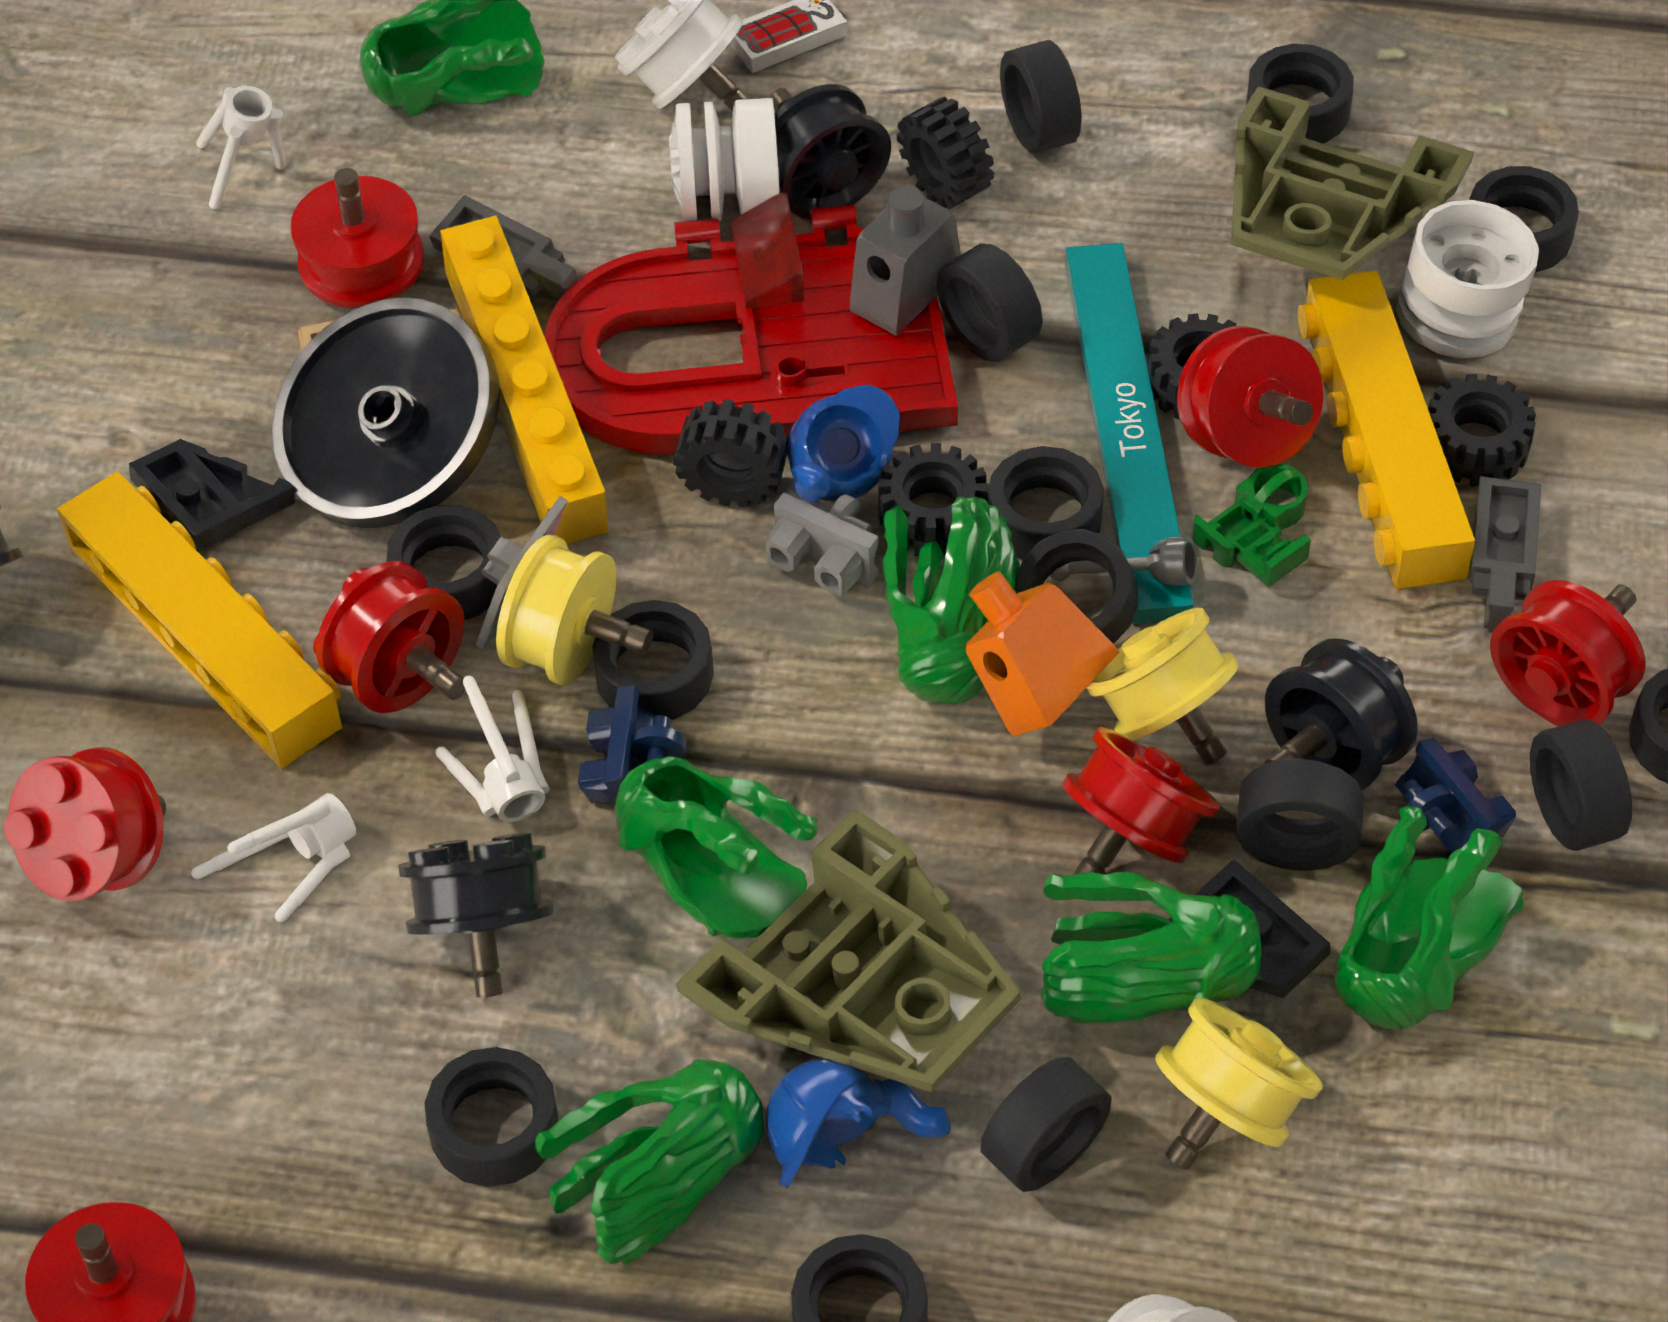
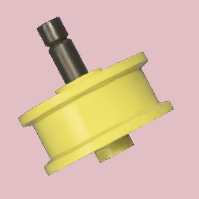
[496,534,653,686]
[1086,608,1239,766]
[1155,998,1323,1170]

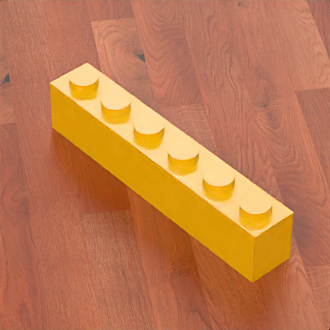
[440,215,608,544]
[1298,270,1475,590]
[57,471,343,769]

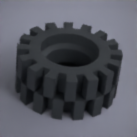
[896,97,995,209]
[878,443,988,558]

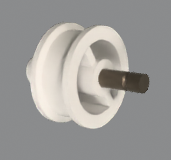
[614,0,750,112]

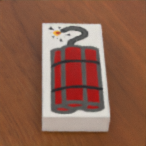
[729,0,847,73]

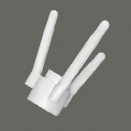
[196,86,286,210]
[436,676,550,822]
[191,793,356,922]

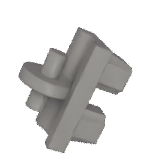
[766,493,879,597]

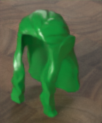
[360,0,545,116]
[883,496,1020,704]
[615,756,818,939]
[1334,806,1525,1030]
[1041,872,1261,1024]
[535,1059,764,1265]

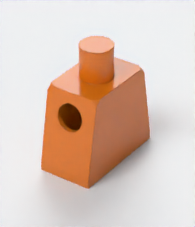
[966,572,1120,737]

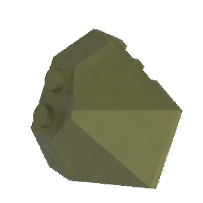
[1231,86,1474,280]
[676,809,1021,1092]

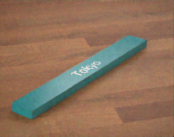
[1065,243,1194,624]

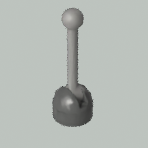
[1050,536,1197,586]

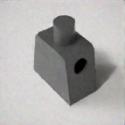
[850,186,961,336]

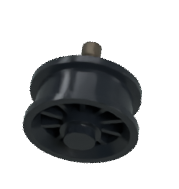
[769,84,891,219]

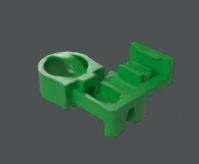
[1192,464,1311,587]

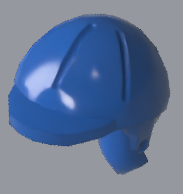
[788,385,900,503]
[766,1059,951,1188]

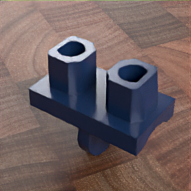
[578,684,687,803]
[1395,737,1516,854]

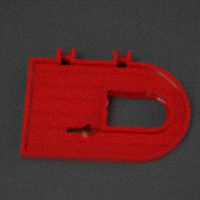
[544,205,958,455]

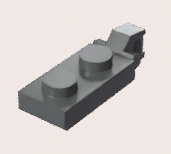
[429,195,577,301]
[1469,476,1542,629]

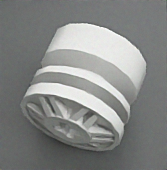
[669,98,780,221]
[1396,200,1539,359]

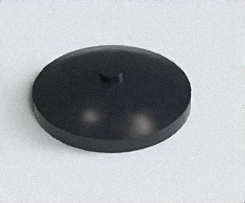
[272,298,500,528]

